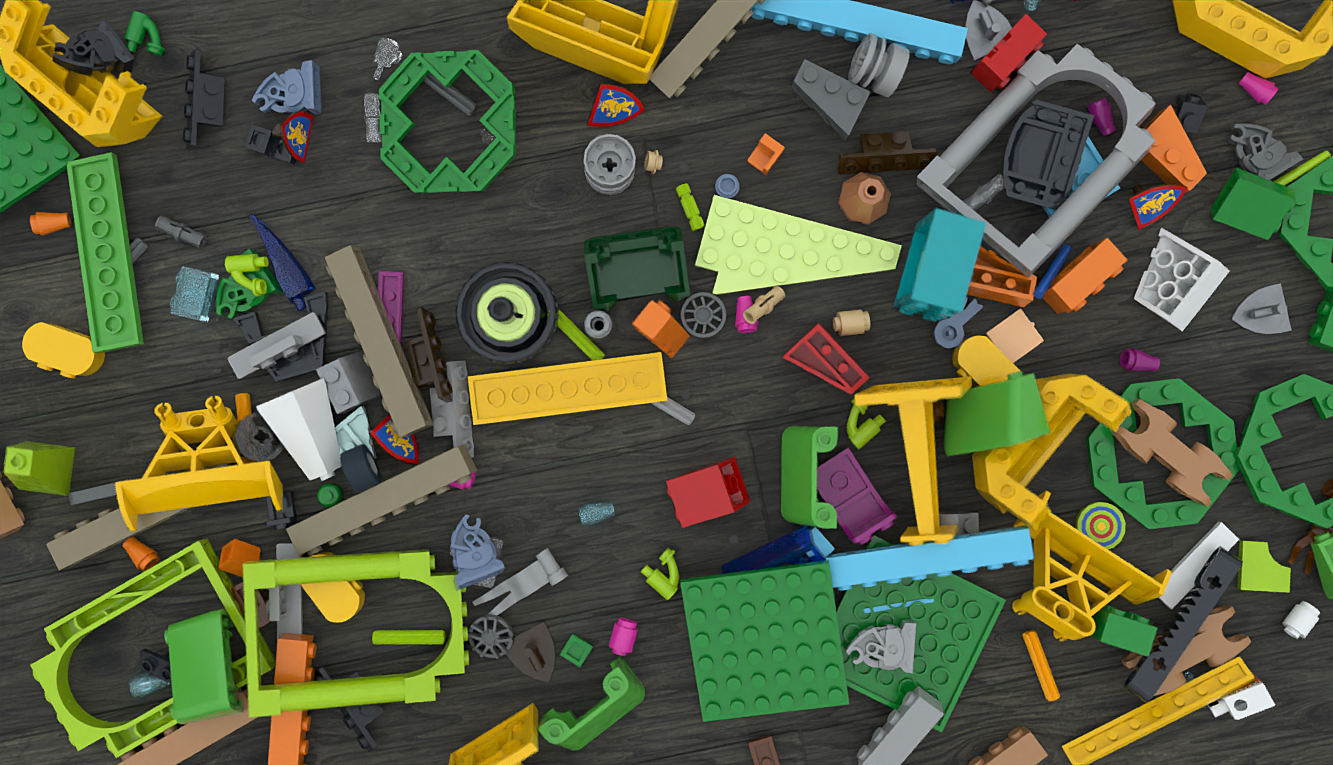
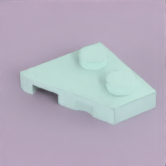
[335,406,376,459]

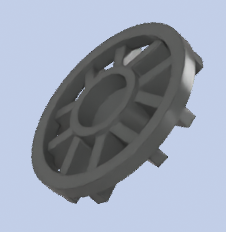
[681,292,726,338]
[468,615,514,659]

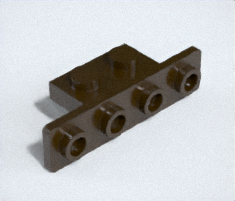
[838,131,938,174]
[406,307,453,403]

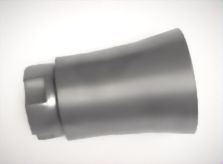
[583,310,617,344]

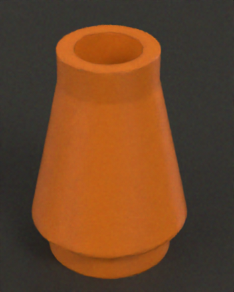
[30,212,72,236]
[122,536,160,572]

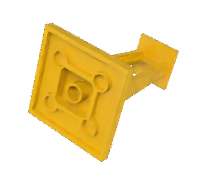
[855,376,972,545]
[449,703,538,765]

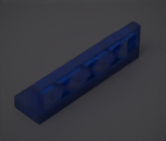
[721,525,825,574]

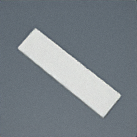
[1158,522,1239,609]

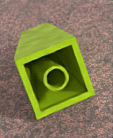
[4,441,75,496]

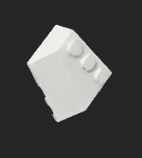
[1134,228,1229,331]

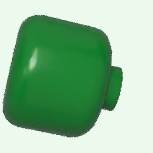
[317,483,344,508]

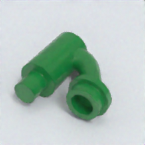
[124,11,166,56]

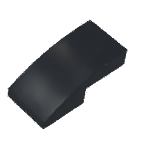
[244,124,296,165]

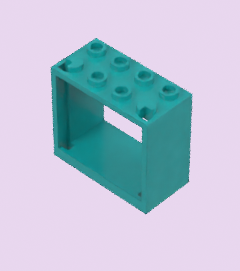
[893,209,986,322]

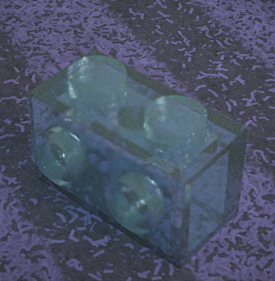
[170,266,219,322]

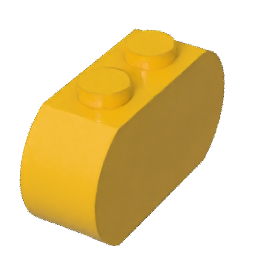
[22,322,105,379]
[953,336,1020,387]
[300,552,365,623]

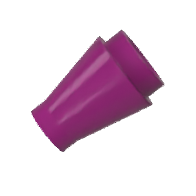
[1087,97,1116,136]
[1120,348,1160,372]

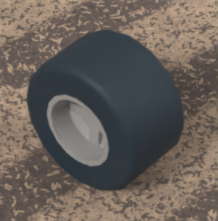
[340,444,381,493]

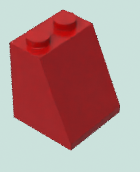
[666,456,751,528]

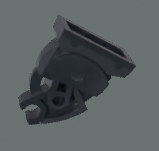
[52,20,135,76]

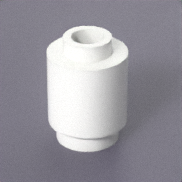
[1282,601,1320,639]

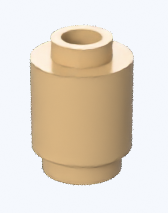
[833,309,870,336]

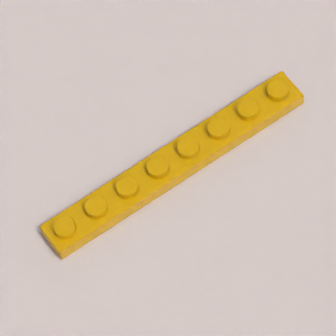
[1062,656,1255,765]

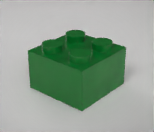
[1090,604,1157,657]

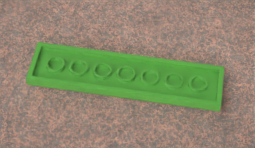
[67,152,144,353]

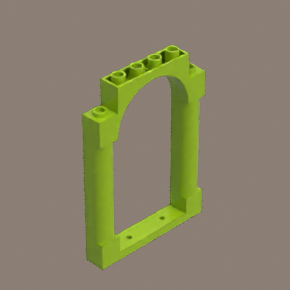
[30,538,276,758]
[243,549,469,718]

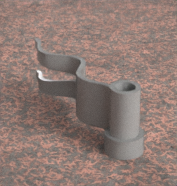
[472,548,568,621]

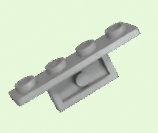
[228,312,326,379]
[430,361,474,458]
[266,543,303,640]

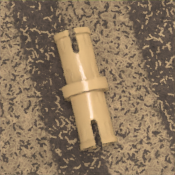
[743,286,785,324]

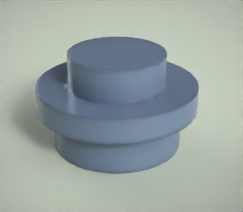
[715,174,740,199]

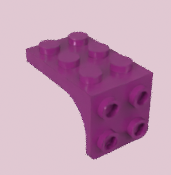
[817,447,897,544]

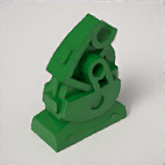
[216,249,284,319]

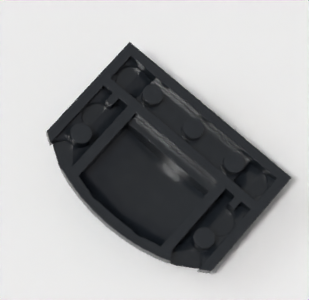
[1002,100,1094,210]

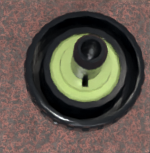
[455,262,559,364]

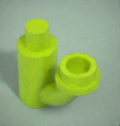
[225,254,268,297]
[847,399,886,450]
[640,548,679,600]

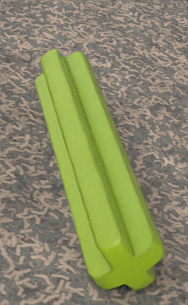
[547,310,605,361]
[372,630,446,644]

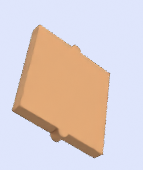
[985,308,1044,363]

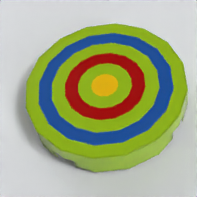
[1075,502,1126,549]

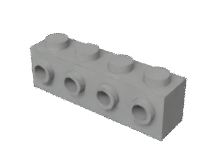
[857,686,944,765]

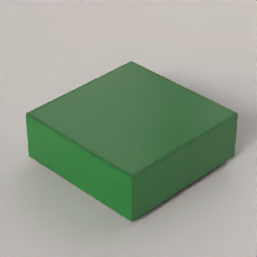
[560,633,594,667]

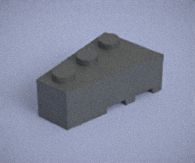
[791,59,870,141]

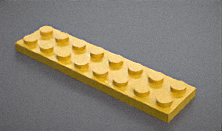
[468,352,668,425]

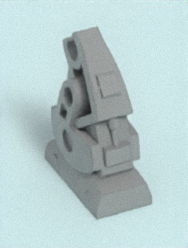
[845,620,916,673]

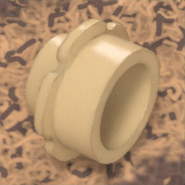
[644,150,663,174]

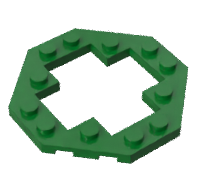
[379,50,516,193]
[1279,156,1333,290]
[1235,374,1333,529]
[1086,378,1240,529]

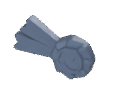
[933,297,983,349]

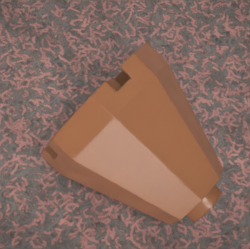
[838,172,891,225]

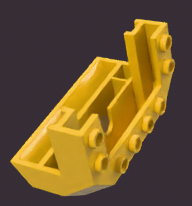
[0,0,163,147]
[507,0,679,84]
[1172,0,1333,79]
[972,374,1132,531]

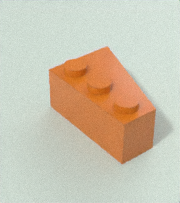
[1141,105,1207,193]
[633,300,690,358]

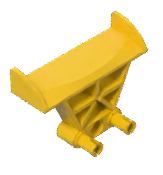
[115,396,283,532]
[1012,490,1172,641]

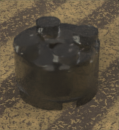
[232,412,285,462]

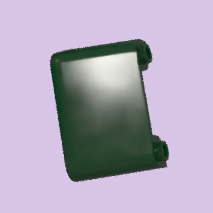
[584,226,690,311]

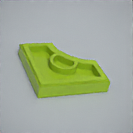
[1237,540,1291,593]

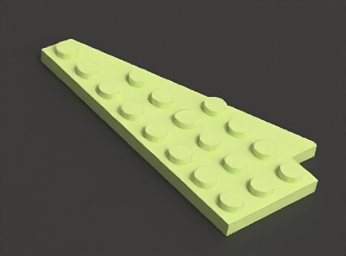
[695,195,902,295]

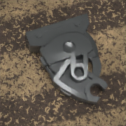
[1227,124,1303,180]

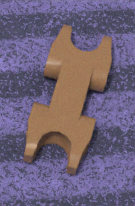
[1110,399,1233,507]
[1121,604,1251,696]

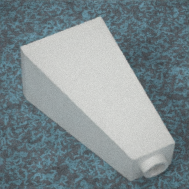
[257,378,341,481]

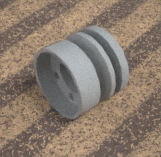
[848,33,910,97]
[584,134,636,195]

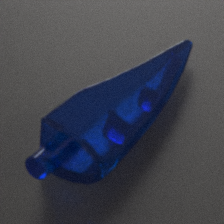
[249,214,316,311]

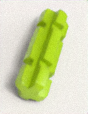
[676,183,704,231]

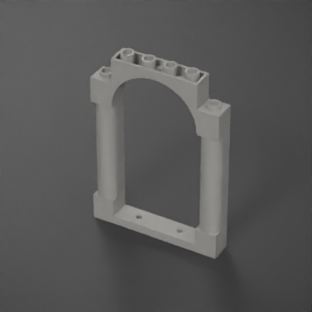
[917,44,1156,278]

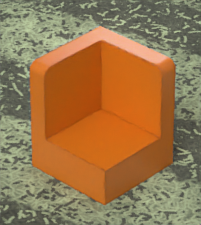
[747,133,785,175]
[218,539,261,577]

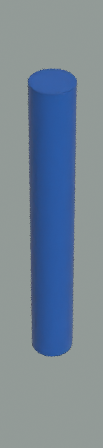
[1033,245,1072,299]

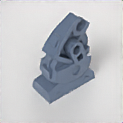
[252,60,322,115]
[450,515,505,591]

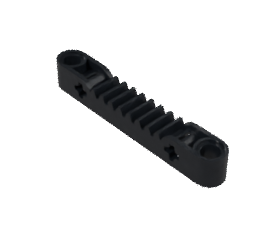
[1123,546,1243,703]

